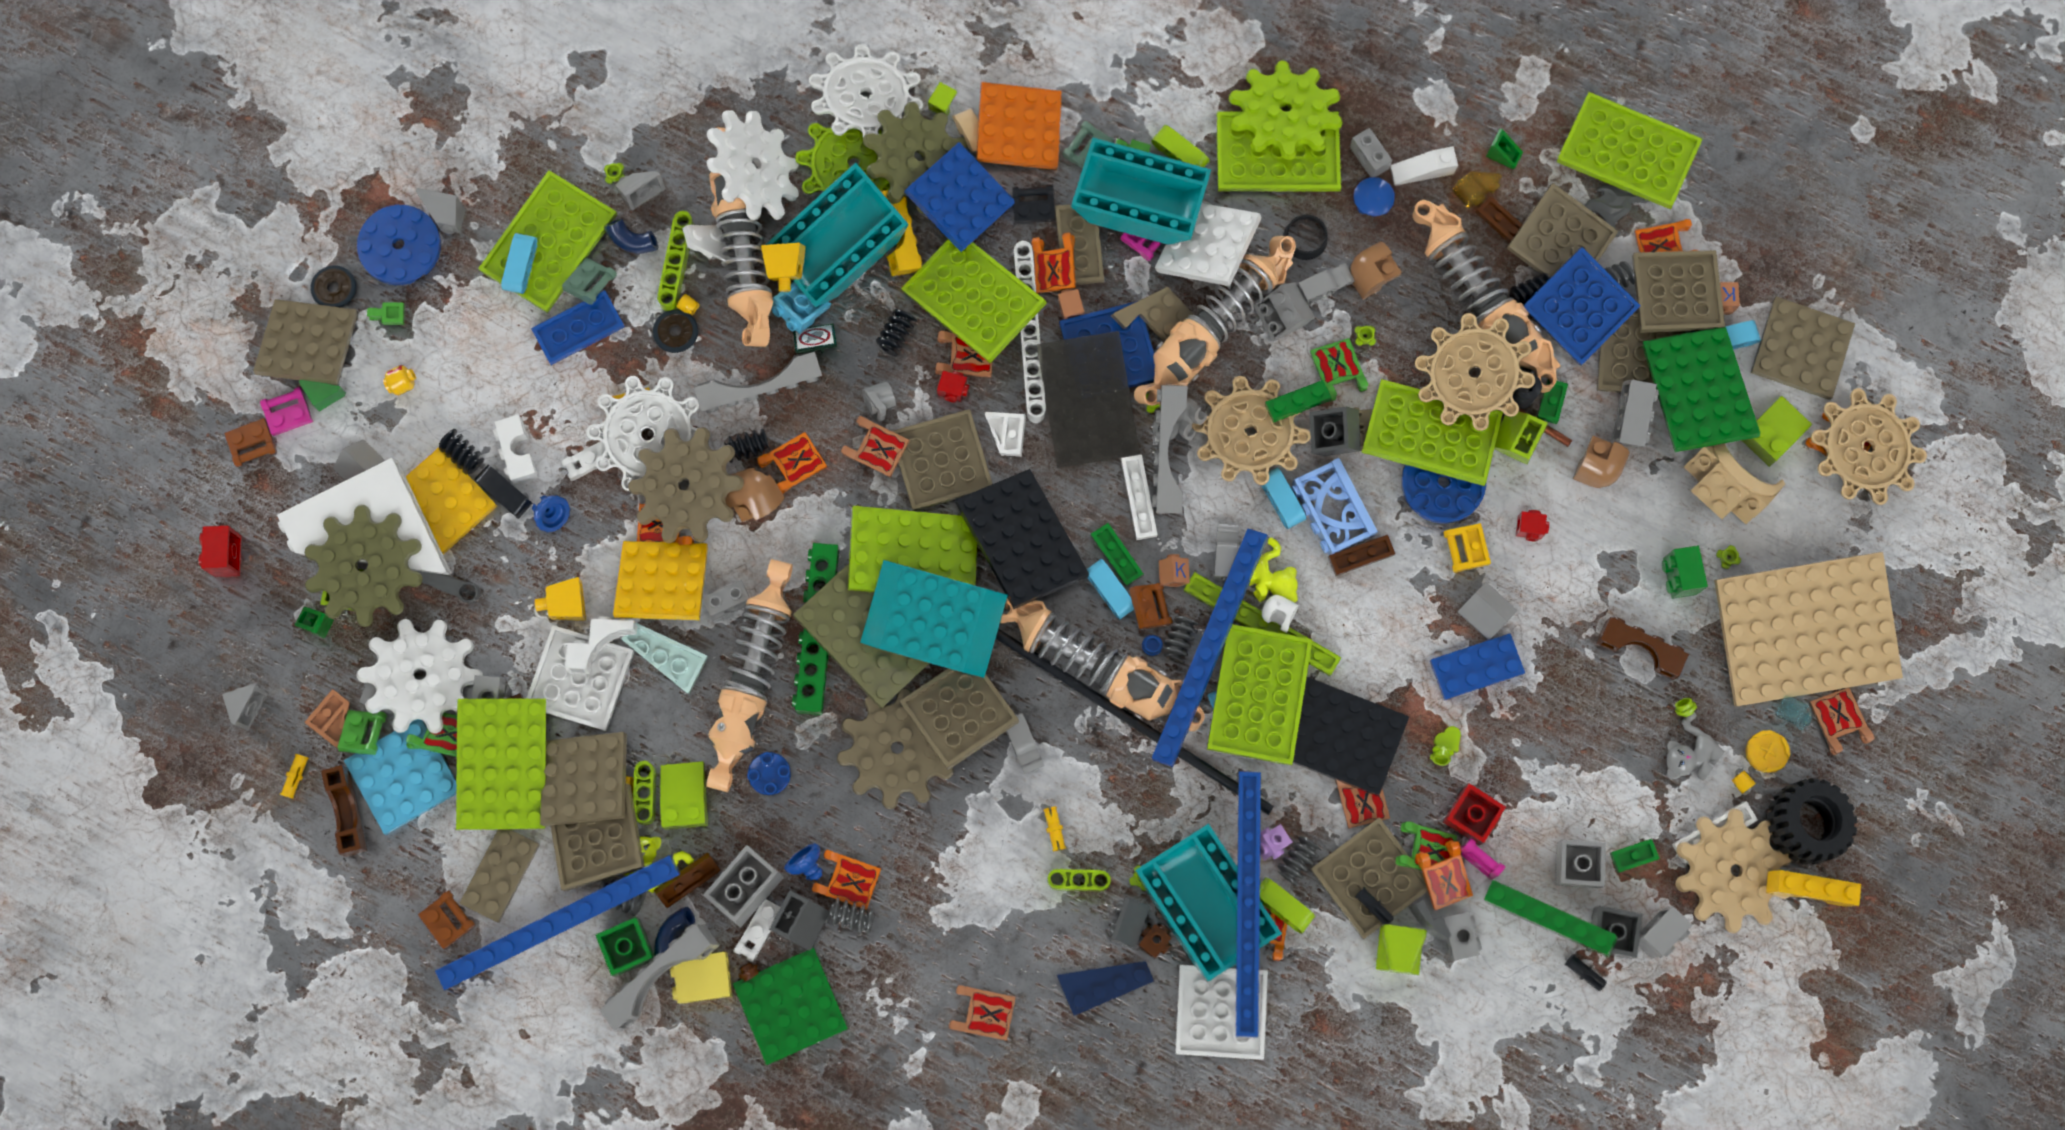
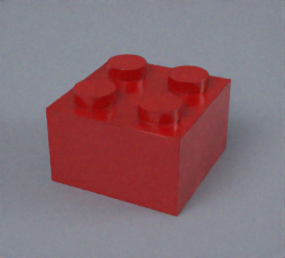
[198,526,242,577]
[1443,783,1506,846]

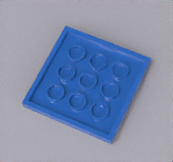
[904,142,1015,252]
[1523,247,1641,366]
[1059,301,1155,400]

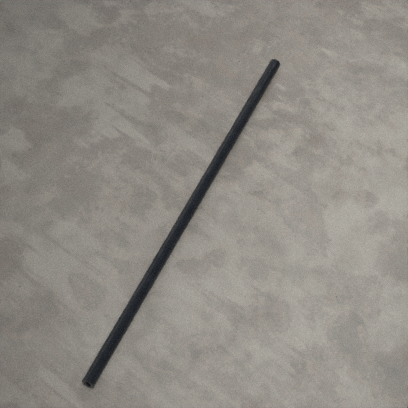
[996,628,1274,815]

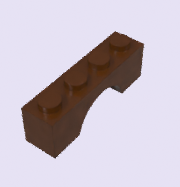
[1596,617,1689,680]
[321,765,367,857]

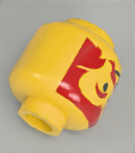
[383,365,416,396]

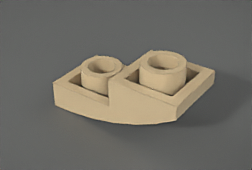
[952,109,978,153]

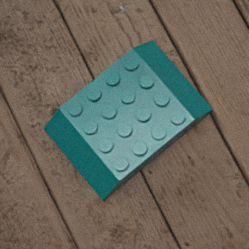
[1071,138,1211,245]
[765,163,909,308]
[860,560,1008,678]
[1135,823,1282,982]

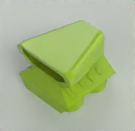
[1376,924,1427,975]

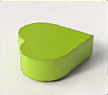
[1434,726,1461,753]

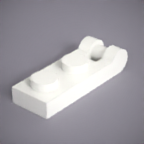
[561,441,605,481]
[734,899,780,963]

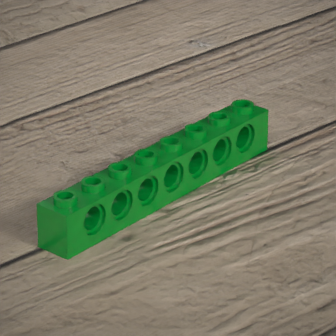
[792,543,840,715]

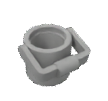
[862,381,896,423]

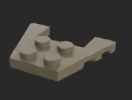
[1111,287,1194,342]

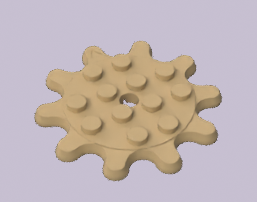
[1415,313,1535,431]
[1192,376,1311,485]
[1811,388,1927,505]
[1676,808,1792,933]

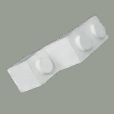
[565,616,638,674]

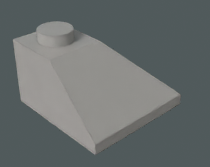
[615,171,666,211]
[416,188,466,234]

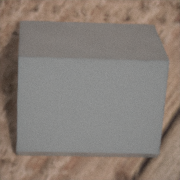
[333,439,385,481]
[1458,582,1517,640]
[222,684,268,731]

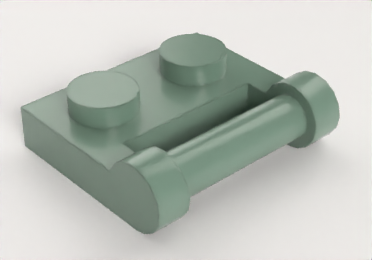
[1062,121,1114,169]
[562,257,617,305]

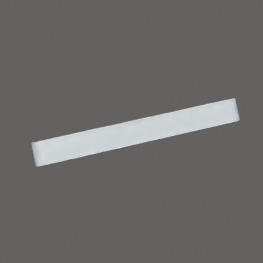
[1014,241,1046,423]

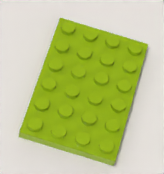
[1556,92,1703,210]
[1216,112,1341,192]
[478,170,618,313]
[901,239,1047,363]
[1361,379,1503,486]
[848,506,977,592]
[1206,624,1313,766]
[456,698,546,830]

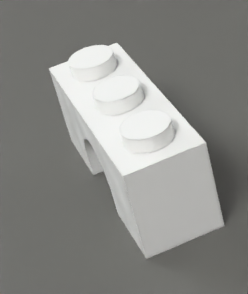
[493,415,539,485]

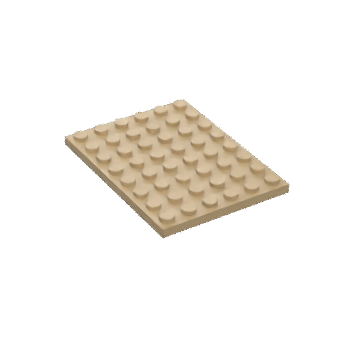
[1714,552,1903,706]

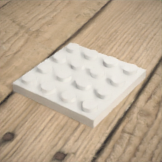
[1155,203,1262,286]
[526,625,635,732]
[1175,965,1268,1060]

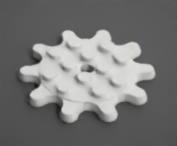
[809,44,923,137]
[707,110,799,220]
[586,376,699,491]
[356,619,483,733]

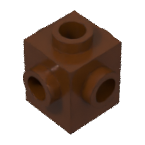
[1138,924,1172,959]

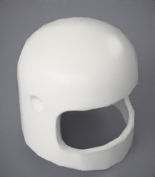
[1262,595,1299,633]

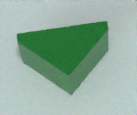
[1486,129,1523,169]
[299,380,346,412]
[295,606,334,639]

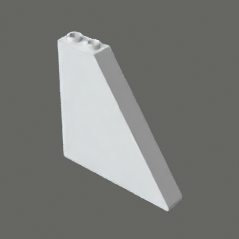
[277,458,451,575]

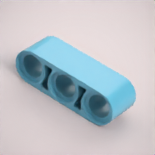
[501,233,537,294]
[1726,320,1761,350]
[1261,467,1306,529]
[1087,559,1134,620]

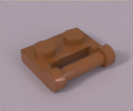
[224,418,277,467]
[1129,583,1173,629]
[418,890,476,950]

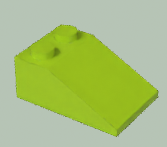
[1741,396,1812,467]
[660,761,708,830]

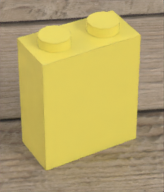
[670,952,733,1004]

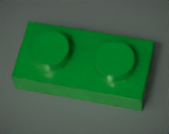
[1537,379,1568,424]
[1610,838,1660,873]

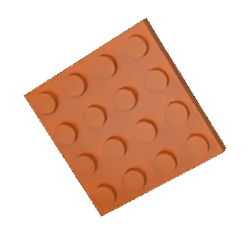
[976,82,1062,170]

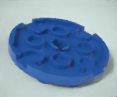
[357,205,441,285]
[1401,465,1486,524]

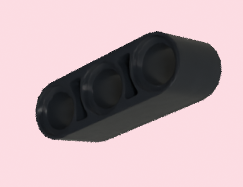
[474,464,533,519]

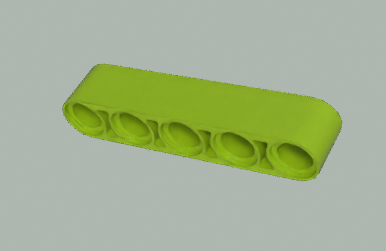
[657,211,694,312]

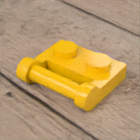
[1443,523,1491,573]

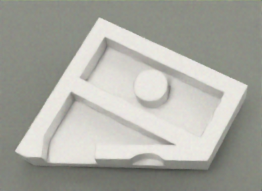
[682,225,730,264]
[985,412,1026,457]

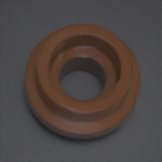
[738,962,759,982]

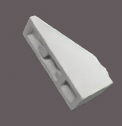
[1390,146,1458,185]

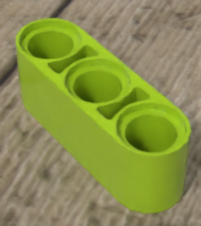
[1151,125,1210,167]
[633,761,657,826]
[1047,869,1111,892]
[1260,877,1315,934]

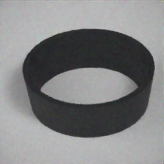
[1283,214,1328,260]

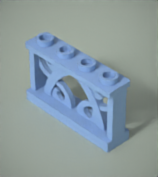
[1291,458,1378,555]

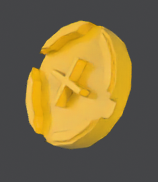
[1745,730,1790,773]

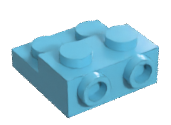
[771,282,831,334]

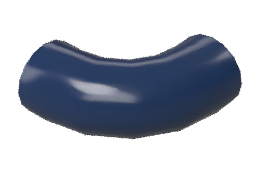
[604,218,659,254]
[654,907,695,956]

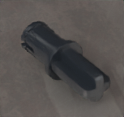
[1355,887,1394,925]
[1565,954,1607,991]

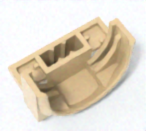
[1684,443,1785,524]

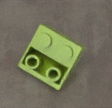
[1494,412,1548,465]

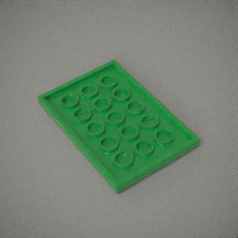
[1642,326,1760,452]

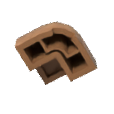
[1350,241,1402,299]
[1573,436,1630,489]
[725,468,785,522]

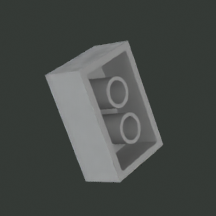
[1611,380,1658,447]
[703,845,784,927]

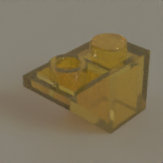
[1452,171,1503,208]

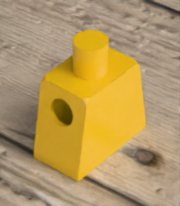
[761,243,806,292]
[535,577,586,621]

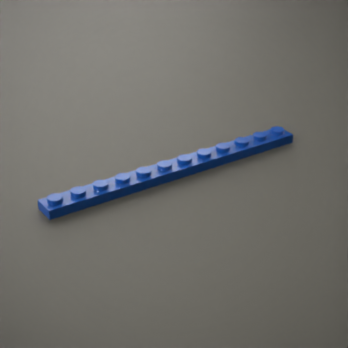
[1152,528,1268,767]
[1235,772,1261,1038]
[435,855,680,990]

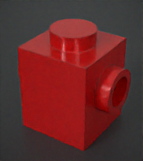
[937,370,970,403]
[1516,510,1550,542]

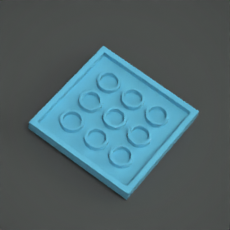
[344,719,456,835]

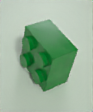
[1662,545,1708,599]
[595,917,655,977]

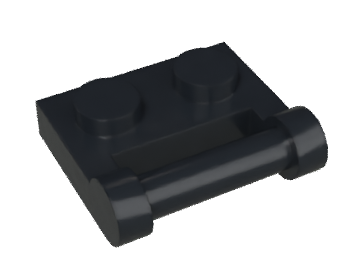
[1012,184,1055,224]

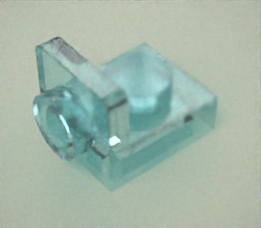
[1775,695,1813,730]

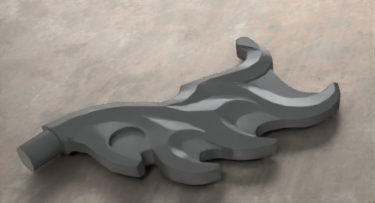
[1584,185,1650,237]

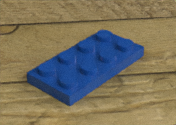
[531,290,625,365]
[1430,633,1525,701]

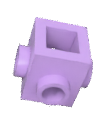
[1260,824,1293,861]

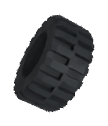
[1767,778,1858,864]

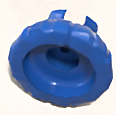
[532,495,570,533]
[784,843,823,881]

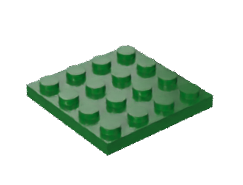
[733,948,848,1065]

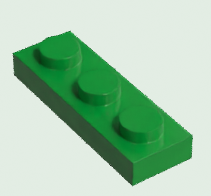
[1265,380,1332,423]
[1090,523,1144,587]

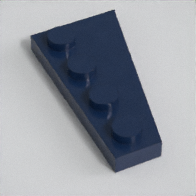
[1057,961,1154,1016]

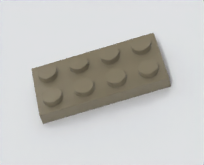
[1055,204,1104,285]
[459,829,540,923]

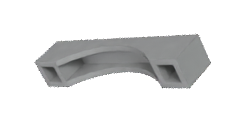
[694,350,822,413]
[1152,385,1188,513]
[600,924,720,1031]

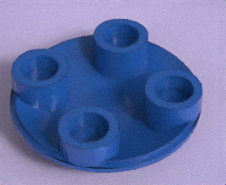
[1354,177,1395,216]
[747,752,791,795]

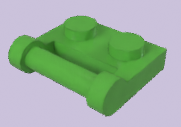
[338,710,387,755]

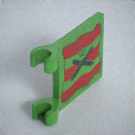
[1310,338,1368,402]
[406,713,457,757]
[1395,821,1457,871]

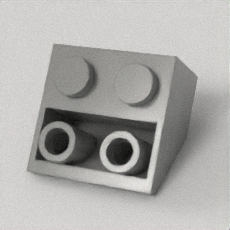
[1254,283,1315,341]

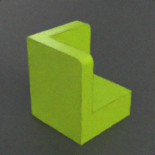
[928,82,957,116]

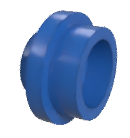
[1142,635,1163,656]

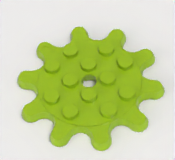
[1229,60,1342,160]
[795,123,890,194]

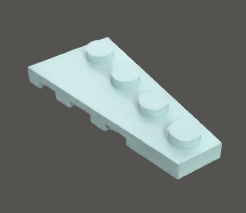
[621,622,708,695]

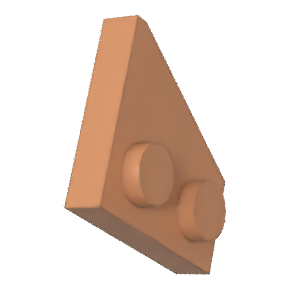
[304,689,351,748]

